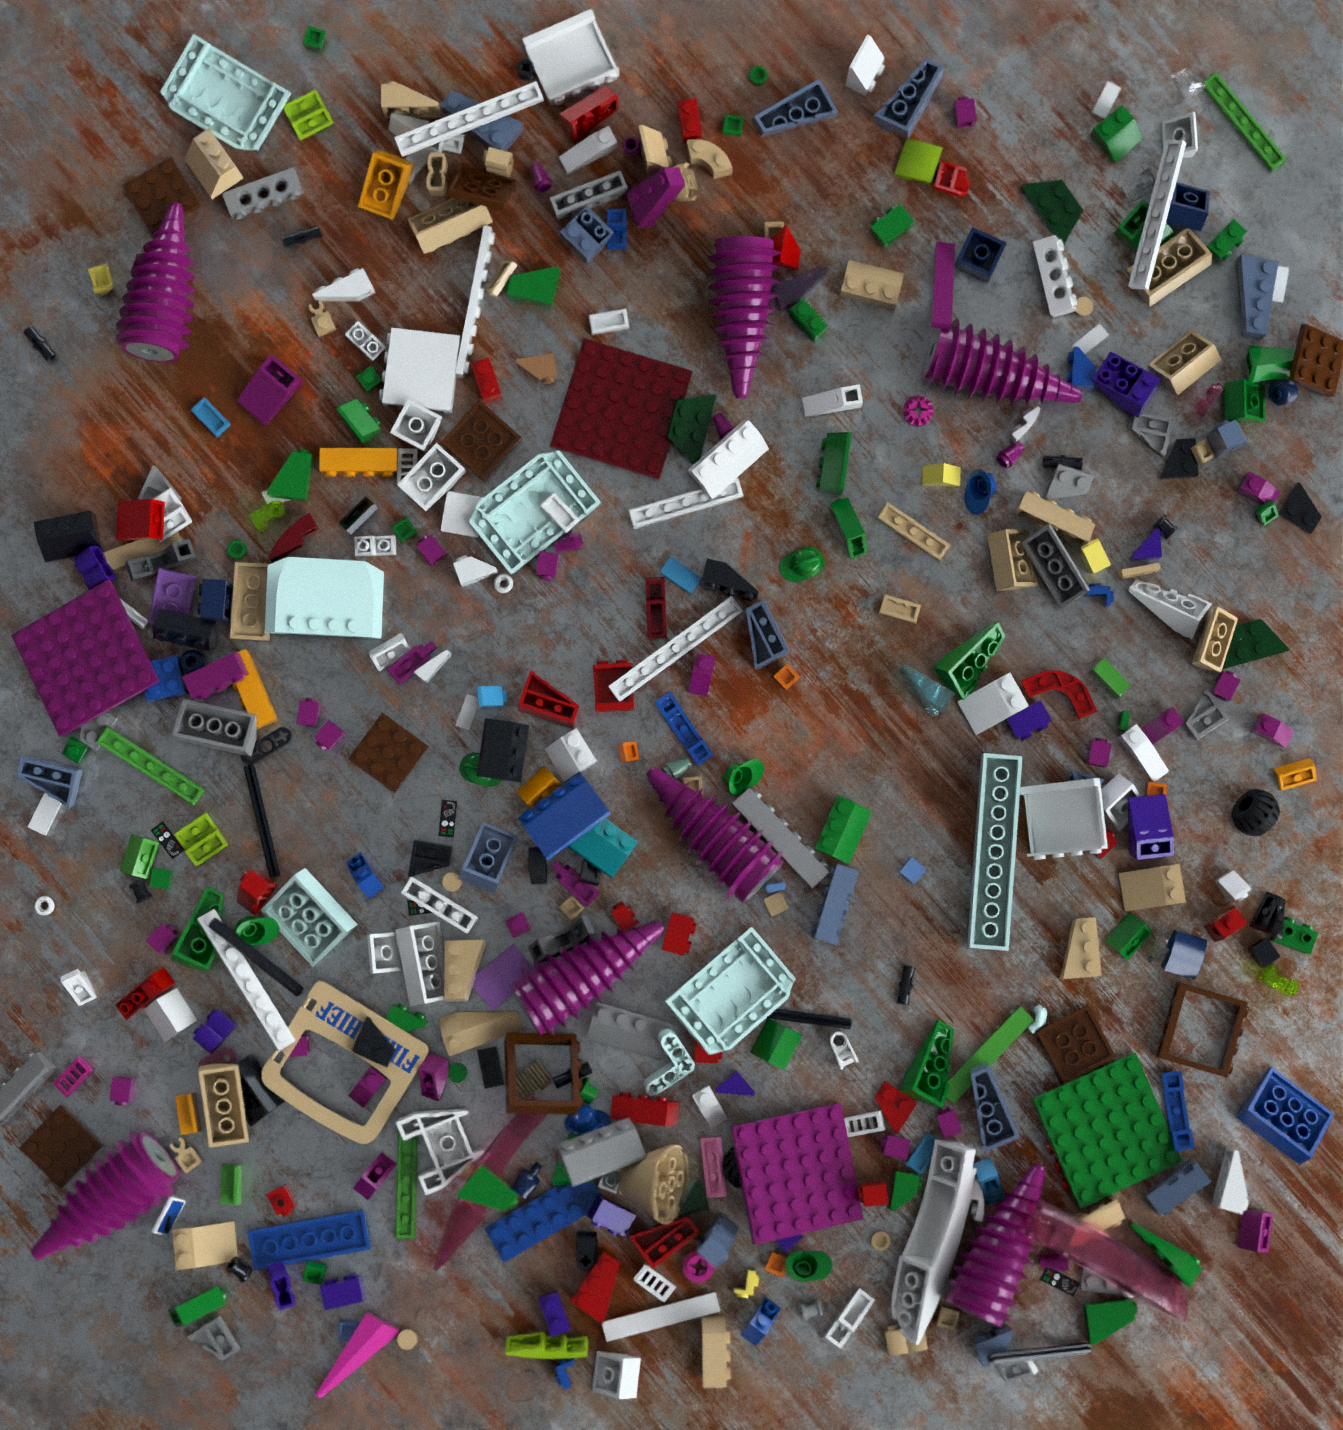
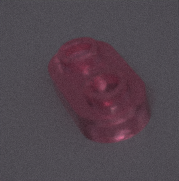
[1195,382,1224,417]
[198,1048,237,1069]

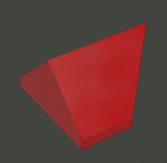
[770,225,801,270]

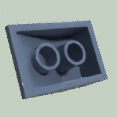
[459,821,518,894]

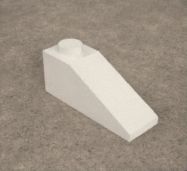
[559,126,618,174]
[1117,724,1169,782]

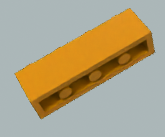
[319,448,398,477]
[232,649,279,730]

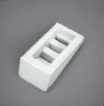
[397,448,418,487]
[414,650,451,683]
[844,1110,886,1137]
[633,1262,676,1303]

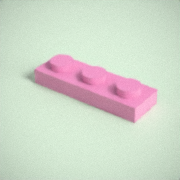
[700,1137,727,1198]

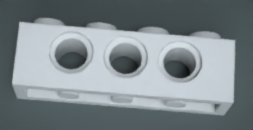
[1033,235,1078,318]
[401,876,479,934]

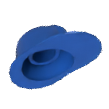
[964,469,997,515]
[564,1104,612,1134]

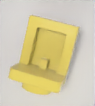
[88,264,114,295]
[733,1268,759,1298]

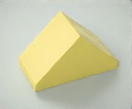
[922,463,961,487]
[1081,538,1111,574]

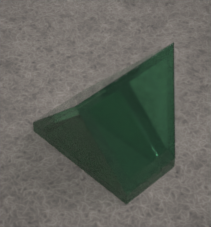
[679,1177,710,1215]

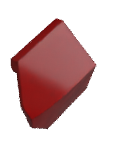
[934,160,970,197]

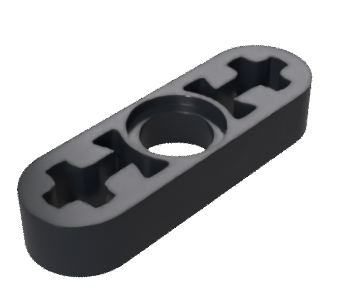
[241,727,293,765]

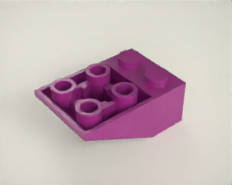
[237,354,304,426]

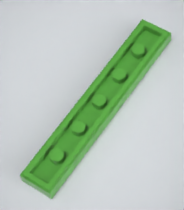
[1200,72,1287,172]
[96,726,205,805]
[946,1006,1034,1104]
[395,1129,418,1239]

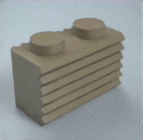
[516,1059,552,1100]

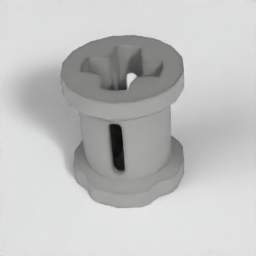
[800,1299,823,1321]

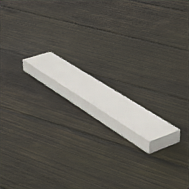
[628,478,743,529]
[602,1291,721,1342]

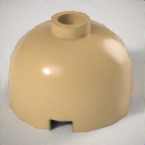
[674,163,697,202]

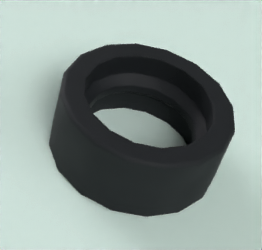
[528,847,547,884]

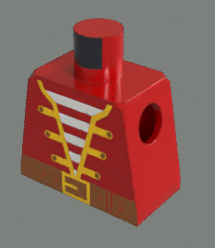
[1204,905,1247,942]

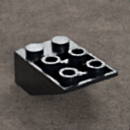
[701,558,759,601]

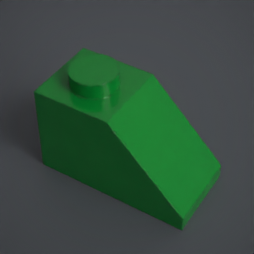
[889,1170,922,1211]

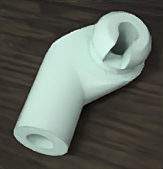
[1027,1005,1047,1034]

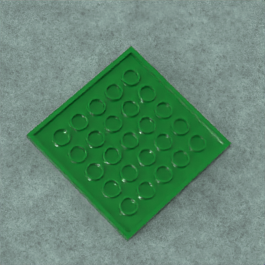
[1031,1052,1183,1209]

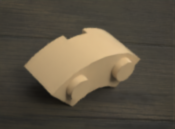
[687,139,732,179]

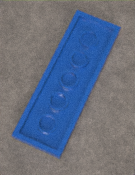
[484,1181,603,1263]
[247,1209,371,1270]

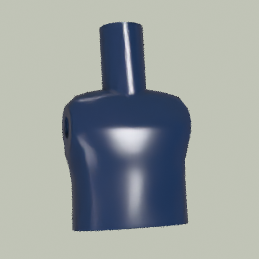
[511,1162,542,1199]

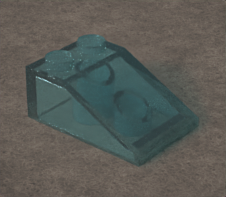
[899,663,955,717]

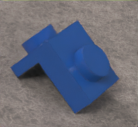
[1084,583,1114,608]
[555,1358,575,1390]

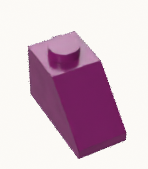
[1236,471,1279,505]
[688,653,716,697]
[1141,707,1184,745]
[1251,713,1294,749]
[418,1053,449,1102]
[348,1066,388,1108]
[353,1152,397,1200]

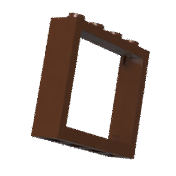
[1156,982,1249,1078]
[504,1032,583,1114]

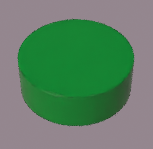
[749,66,768,86]
[227,540,247,560]
[448,1063,468,1083]

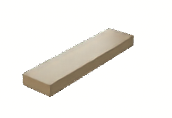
[876,502,951,561]
[103,532,181,570]

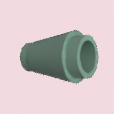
[662,757,692,780]

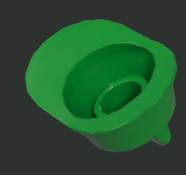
[780,546,825,583]
[459,752,502,787]
[721,759,764,795]
[235,916,280,946]
[785,1250,833,1283]

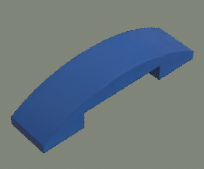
[654,692,714,766]
[1161,1070,1195,1152]

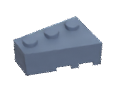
[1206,419,1250,459]

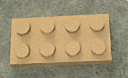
[230,562,270,641]

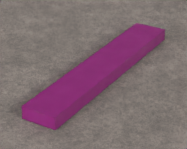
[931,241,955,330]

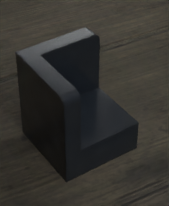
[1247,937,1280,968]

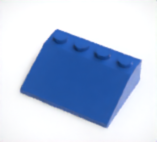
[518,772,611,860]
[1237,1067,1334,1165]

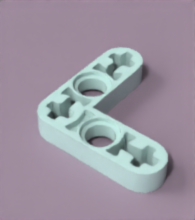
[643,1028,695,1096]

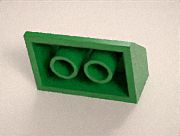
[816,432,852,496]
[814,795,872,865]

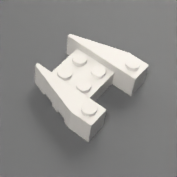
[396,1108,484,1195]

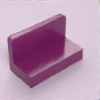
[1238,1209,1273,1252]

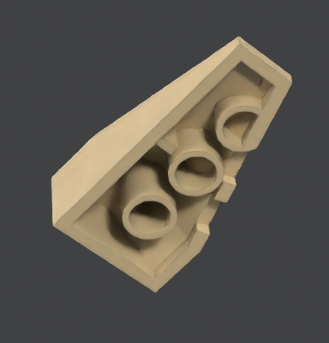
[438,1011,524,1056]

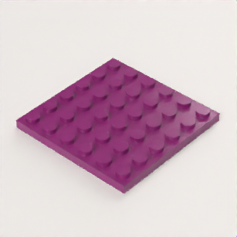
[11,580,160,737]
[730,1103,864,1245]

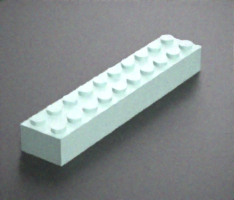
[967,753,1022,951]

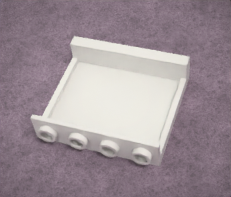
[522,9,620,105]
[379,328,461,414]
[1020,778,1108,860]

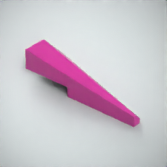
[315,1311,401,1398]

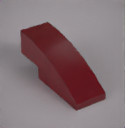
[268,513,319,563]
[645,577,667,638]

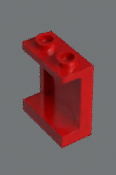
[116,499,165,542]
[593,660,634,713]

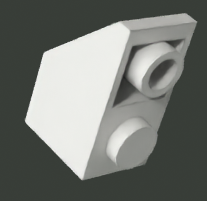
[1214,870,1251,902]

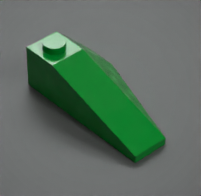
[933,621,1006,700]
[171,887,224,971]
[899,1020,954,1108]
[1128,1221,1202,1287]

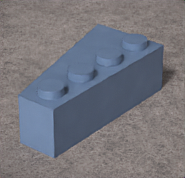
[874,58,944,139]
[752,79,838,137]
[440,90,524,151]
[1236,254,1279,340]
[811,864,859,945]
[969,1061,1020,1153]
[696,1213,739,1267]

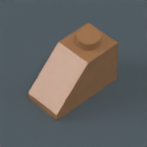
[516,353,558,384]

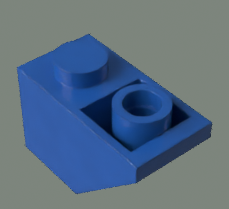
[1066,346,1096,390]
[345,852,384,899]
[740,1296,781,1346]

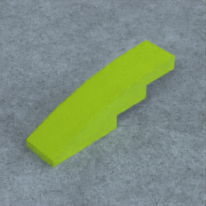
[505,1332,589,1359]

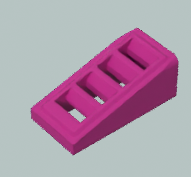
[53,1056,95,1098]

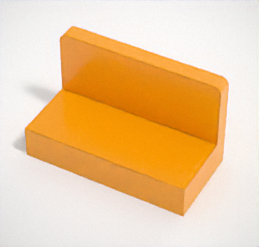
[517,766,562,808]
[175,1092,202,1135]

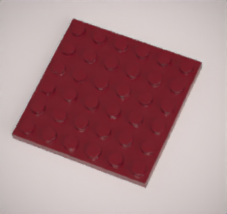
[550,338,693,480]

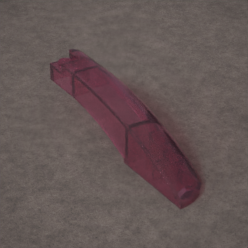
[433,1095,548,1271]
[1024,1199,1188,1322]

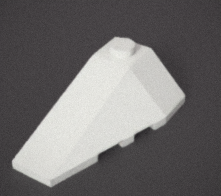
[1128,579,1212,639]

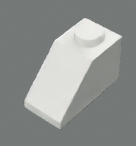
[453,555,498,587]
[692,1085,728,1129]

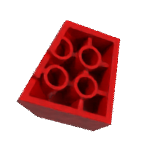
[560,86,620,143]

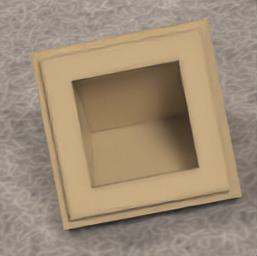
[764,222,784,239]

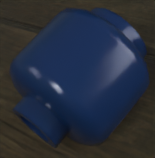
[1269,379,1298,406]
[180,650,207,674]

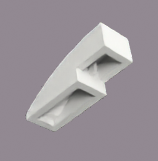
[821,1288,875,1351]

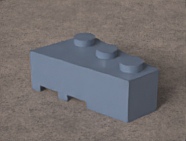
[746,600,791,670]
[16,755,83,808]
[1143,1159,1211,1215]

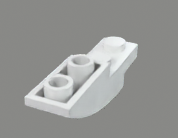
[388,112,465,154]

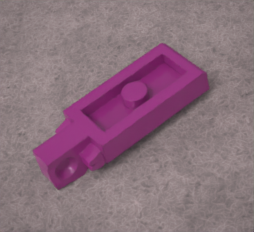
[387,641,437,685]
[551,861,600,907]

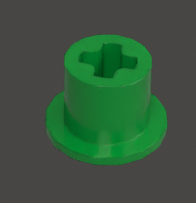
[579,1077,598,1104]

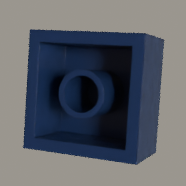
[1166,182,1210,231]
[954,227,1007,282]
[197,579,232,623]

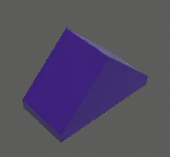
[1129,528,1162,561]
[715,1070,755,1096]

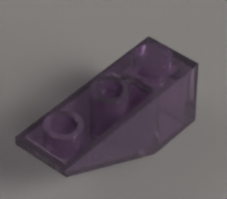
[772,266,827,312]

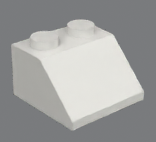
[390,399,442,453]
[544,728,597,782]
[1101,773,1141,832]
[592,1351,641,1399]

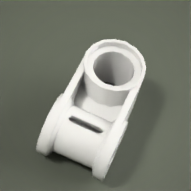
[829,1031,859,1070]

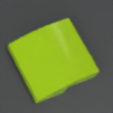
[283,89,334,141]
[894,139,943,185]
[174,812,228,867]

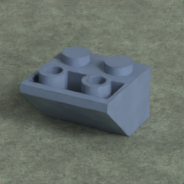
[560,206,614,264]
[971,1323,1013,1367]

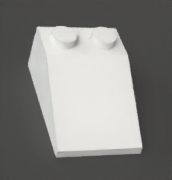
[845,34,885,96]
[397,443,466,511]
[957,673,1029,735]
[1211,1147,1249,1215]

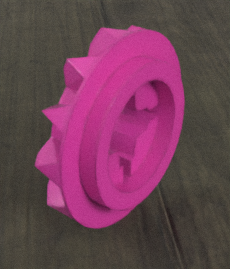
[903,395,934,426]
[683,1251,714,1283]

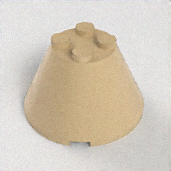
[619,1144,689,1224]

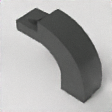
[125,539,196,581]
[528,915,595,963]

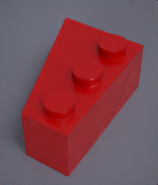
[518,670,579,729]
[237,870,278,916]
[610,1092,680,1127]
[629,1214,700,1269]
[571,1249,620,1324]

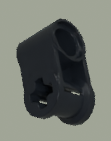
[576,1231,597,1270]

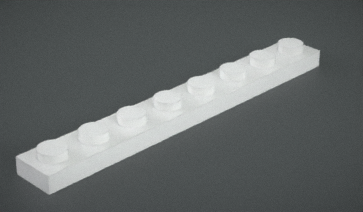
[394,81,544,157]
[1128,140,1186,290]
[455,226,495,379]
[608,596,743,702]
[197,909,295,1052]

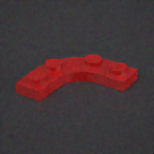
[1021,670,1097,720]

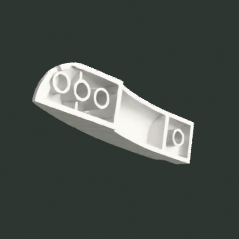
[892,1139,977,1345]

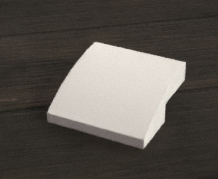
[153,487,192,542]
[441,491,484,538]

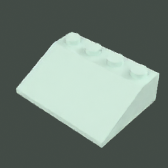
[260,868,358,967]

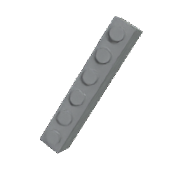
[732,788,829,889]

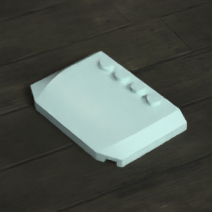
[160,34,291,151]
[469,450,601,575]
[264,557,384,639]
[664,927,796,1055]

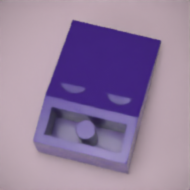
[1091,351,1161,418]
[1127,794,1174,860]

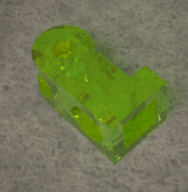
[249,501,287,534]
[1259,964,1299,996]

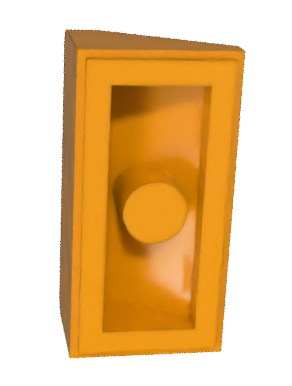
[1273,758,1317,791]

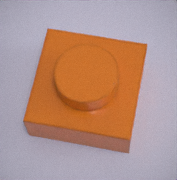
[773,663,800,691]
[617,741,640,763]
[1146,782,1168,796]
[765,1251,787,1277]

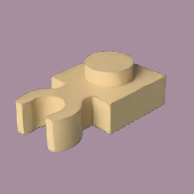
[309,300,336,337]
[170,1137,203,1174]

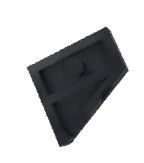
[1160,438,1199,479]
[1278,482,1322,534]
[408,839,453,877]
[1250,892,1285,939]
[351,1016,396,1067]

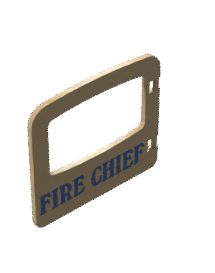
[262,981,429,1144]

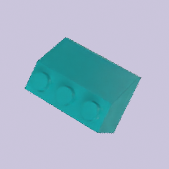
[568,818,638,879]

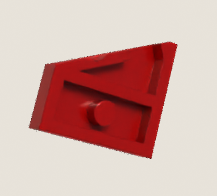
[874,1081,918,1134]

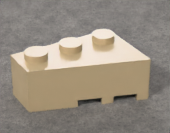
[1059,917,1102,979]
[444,940,487,1002]
[702,1315,731,1388]

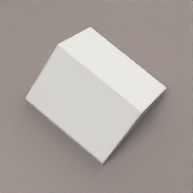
[1161,112,1198,158]
[367,932,403,974]
[144,988,198,1042]

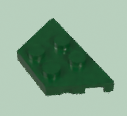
[1020,180,1083,245]
[665,394,717,465]
[1222,619,1289,670]

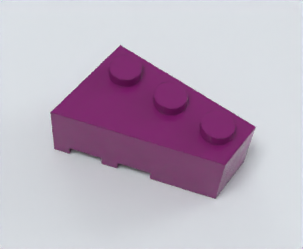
[625,167,685,228]
[182,652,249,700]

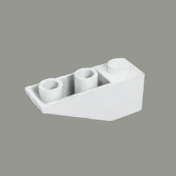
[312,268,376,301]
[802,384,863,417]

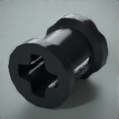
[517,59,535,81]
[1152,514,1178,540]
[129,879,153,904]
[226,1257,252,1283]

